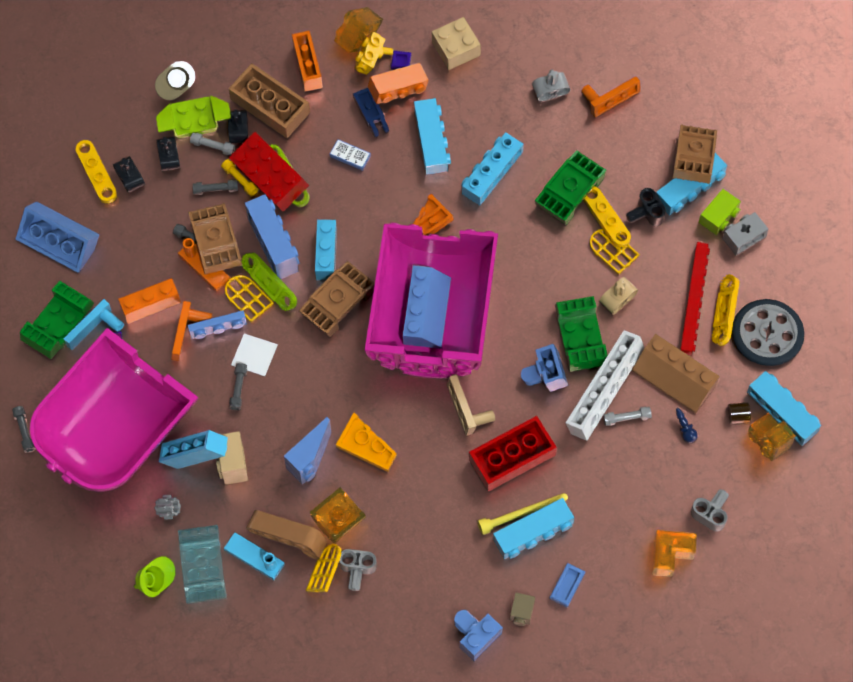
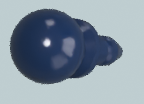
[676,408,698,443]

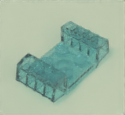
[178,525,227,604]

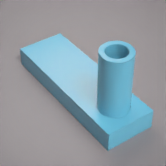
[64,299,124,350]
[224,532,285,580]

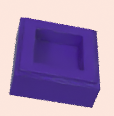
[391,51,412,70]

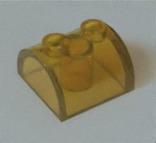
[310,487,366,543]

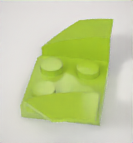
[156,95,231,139]

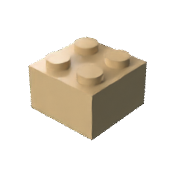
[432,17,481,70]
[216,431,248,485]

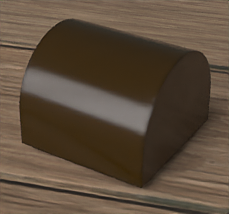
[728,402,751,424]

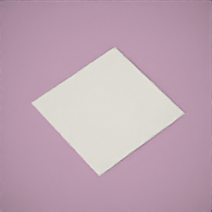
[231,334,278,376]

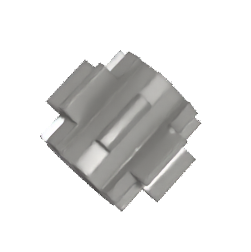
[155,495,181,520]

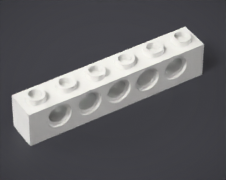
[566,330,645,441]

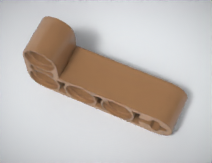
[246,510,328,560]

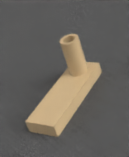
[446,375,495,436]

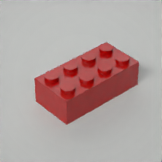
[229,132,309,212]
[469,416,557,492]

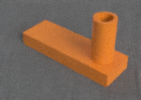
[581,76,640,118]
[178,238,230,292]
[171,301,212,361]

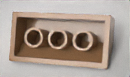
[632,334,720,414]

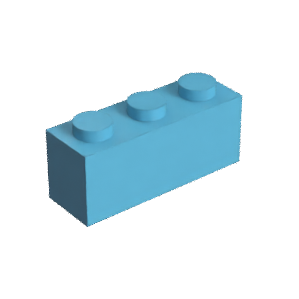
[315,220,337,281]

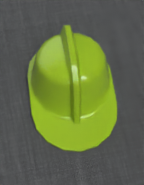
[134,556,175,597]

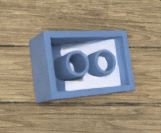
[284,417,332,484]

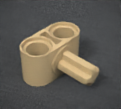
[599,277,638,314]

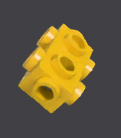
[354,32,393,75]

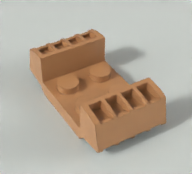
[673,124,717,184]
[188,203,242,275]
[299,261,375,337]

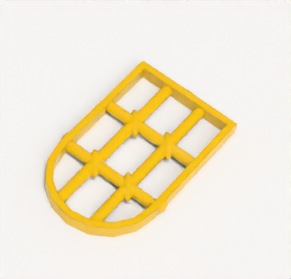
[590,229,640,275]
[225,275,274,323]
[305,544,341,592]

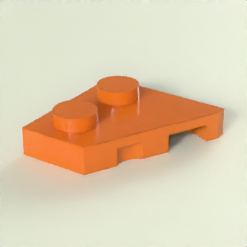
[413,194,454,236]

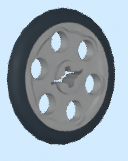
[732,299,805,366]

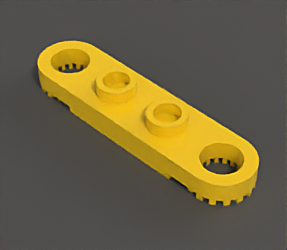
[76,140,117,204]
[583,186,631,248]
[711,274,739,346]

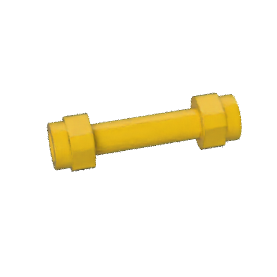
[221,159,259,197]

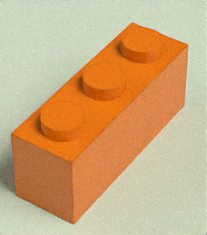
[292,30,323,92]
[368,63,429,104]
[118,278,181,324]

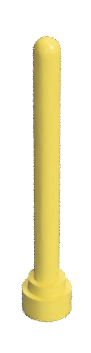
[477,493,568,535]

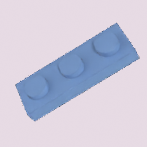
[188,310,247,339]

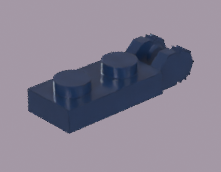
[353,88,389,137]

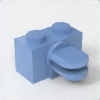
[521,344,569,392]
[454,610,503,661]

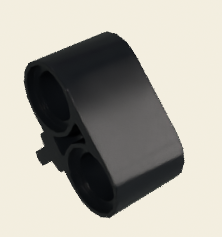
[228,109,248,143]
[156,136,180,172]
[113,156,145,193]
[626,188,666,226]

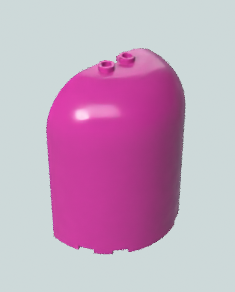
[30,328,198,492]

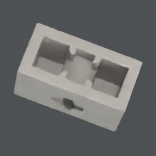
[723,212,768,256]

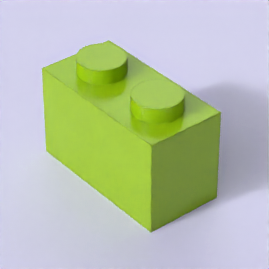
[698,189,741,236]

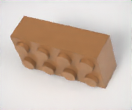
[229,63,310,139]

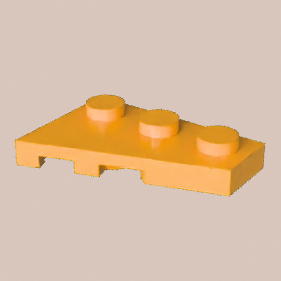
[336,413,397,472]

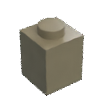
[510,592,535,626]

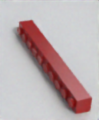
[680,242,710,356]

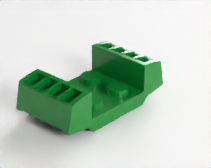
[535,150,607,225]
[20,281,94,359]
[555,296,608,372]

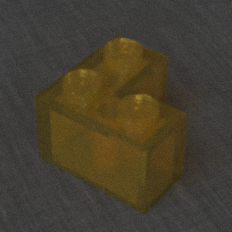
[334,7,384,53]
[748,412,796,461]
[652,530,697,577]

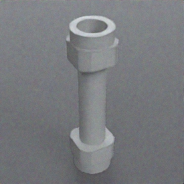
[190,132,235,155]
[603,406,652,426]

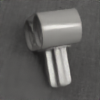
[532,69,571,101]
[691,489,729,531]
[339,549,377,591]

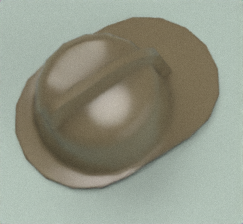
[155,61,195,100]

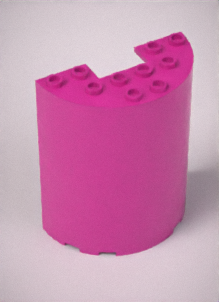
[365,223,498,379]

